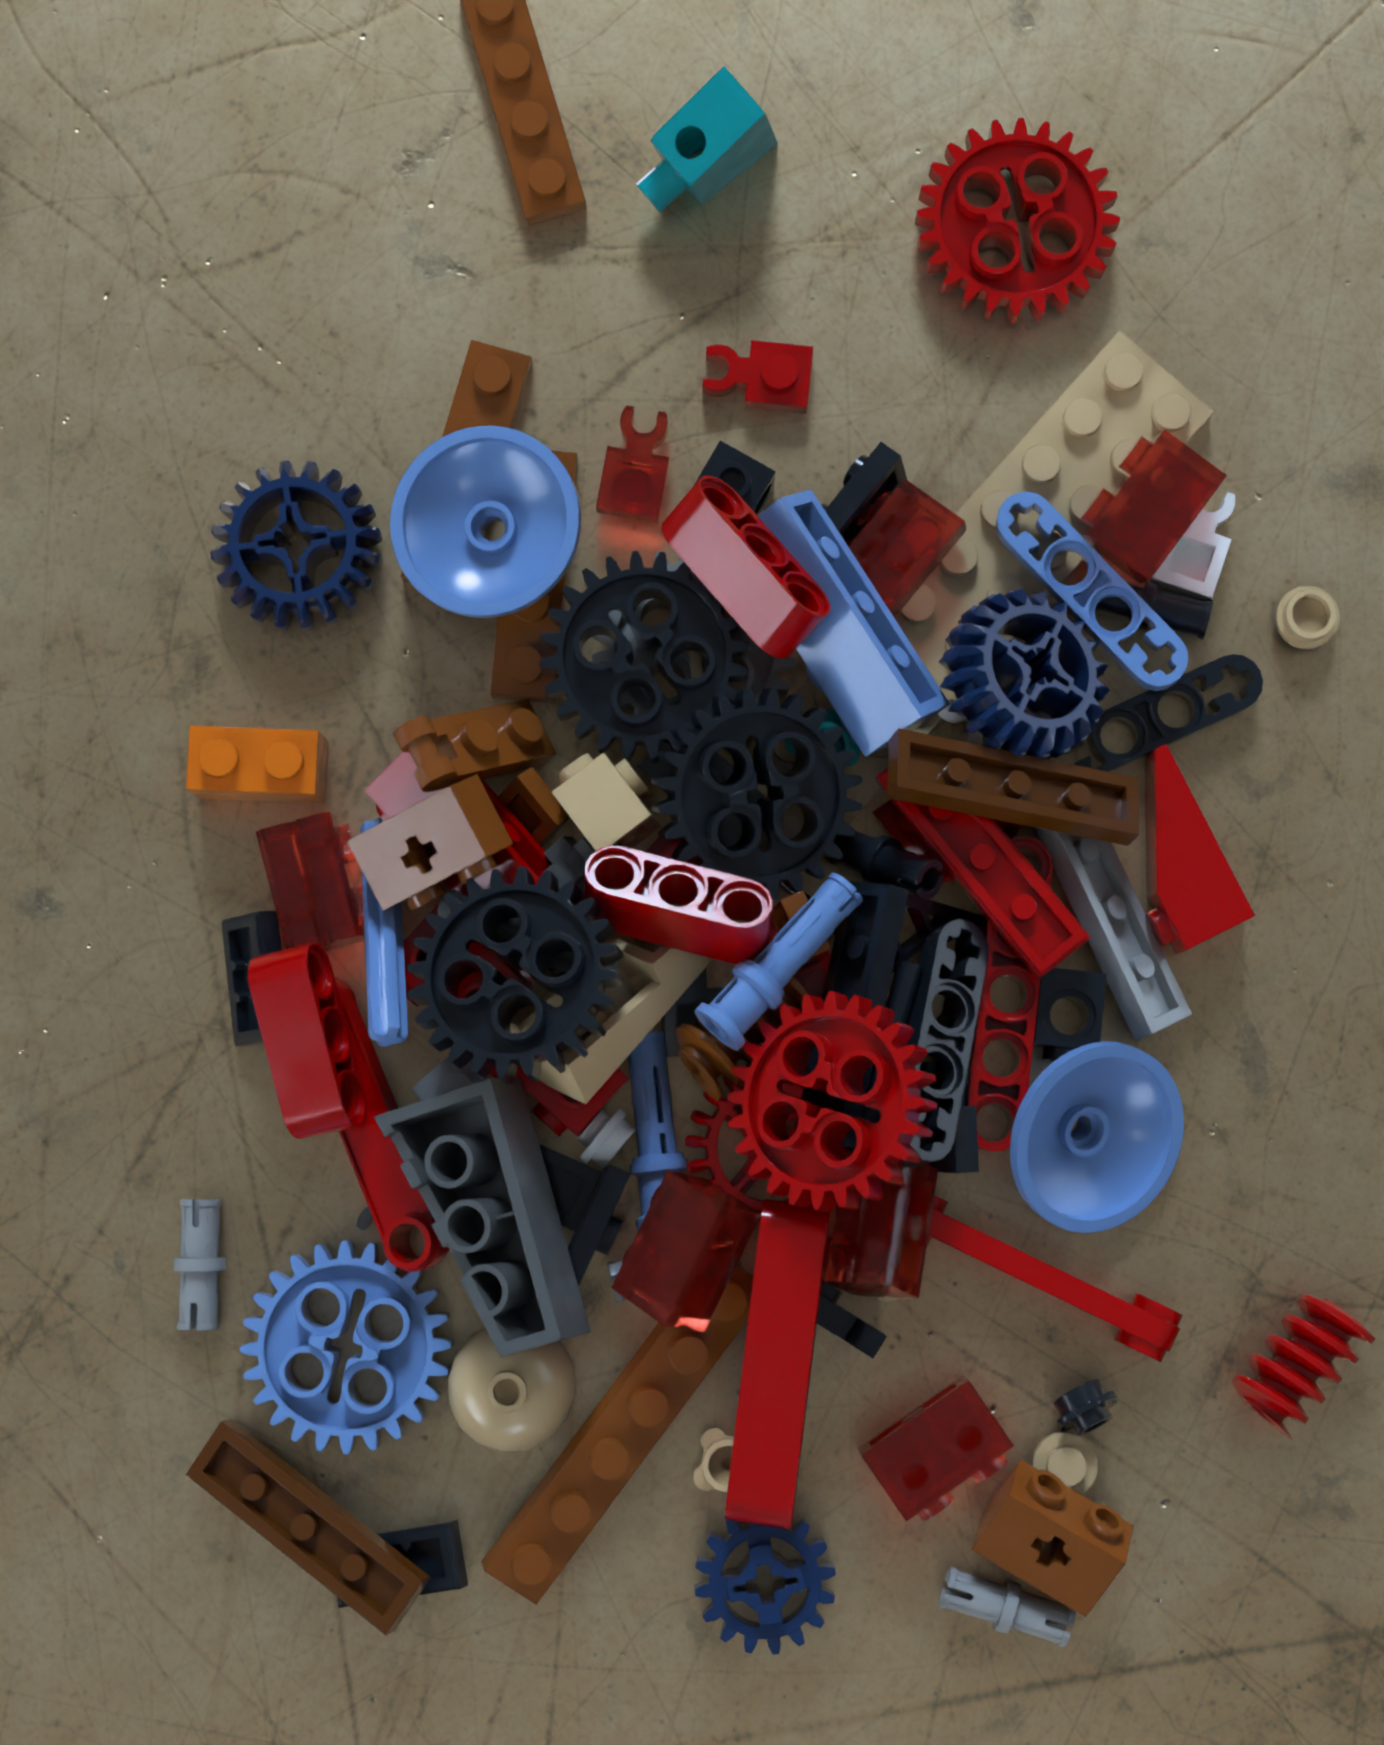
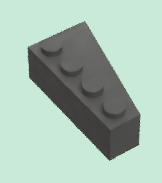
[374,1078,591,1357]

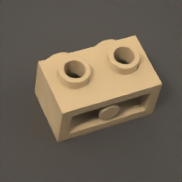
[551,752,661,851]

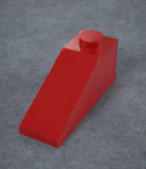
[1145,744,1255,954]

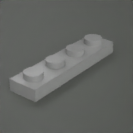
[1035,827,1192,1041]

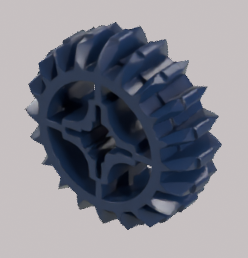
[210,460,383,631]
[939,588,1110,759]

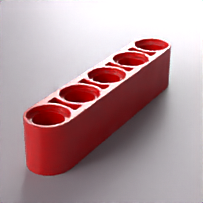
[965,837,1053,1152]
[725,1199,830,1529]

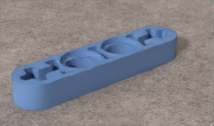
[996,491,1189,691]

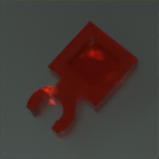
[596,405,670,523]

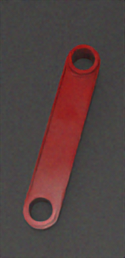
[335,977,450,1272]
[880,1181,1183,1362]

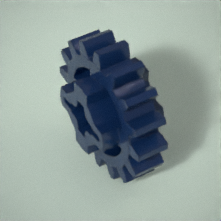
[694,1518,836,1655]

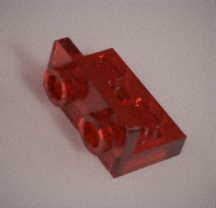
[845,479,967,618]

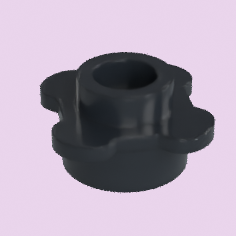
[1053,1379,1117,1436]

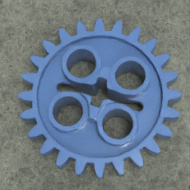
[240,1240,454,1454]

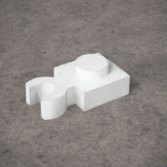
[1149,482,1235,600]

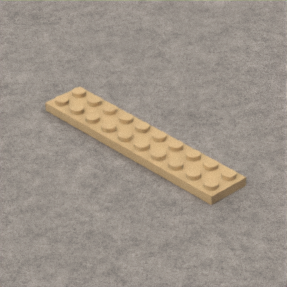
[731,330,1214,877]

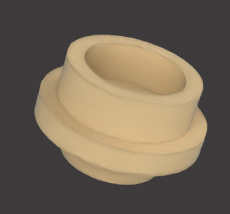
[1275,585,1340,649]
[1032,1432,1098,1495]

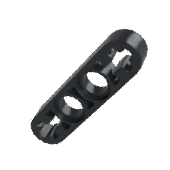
[1045,654,1263,772]
[900,919,988,1167]

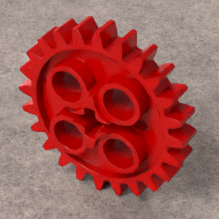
[915,118,1120,324]
[727,991,938,1212]

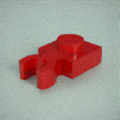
[702,340,814,414]

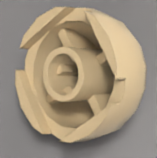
[447,1328,576,1452]

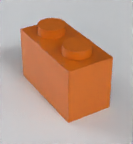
[186,725,329,804]

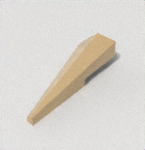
[510,844,782,1104]

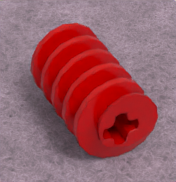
[1231,1294,1376,1440]

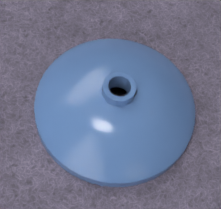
[390,426,581,618]
[1010,1042,1184,1233]

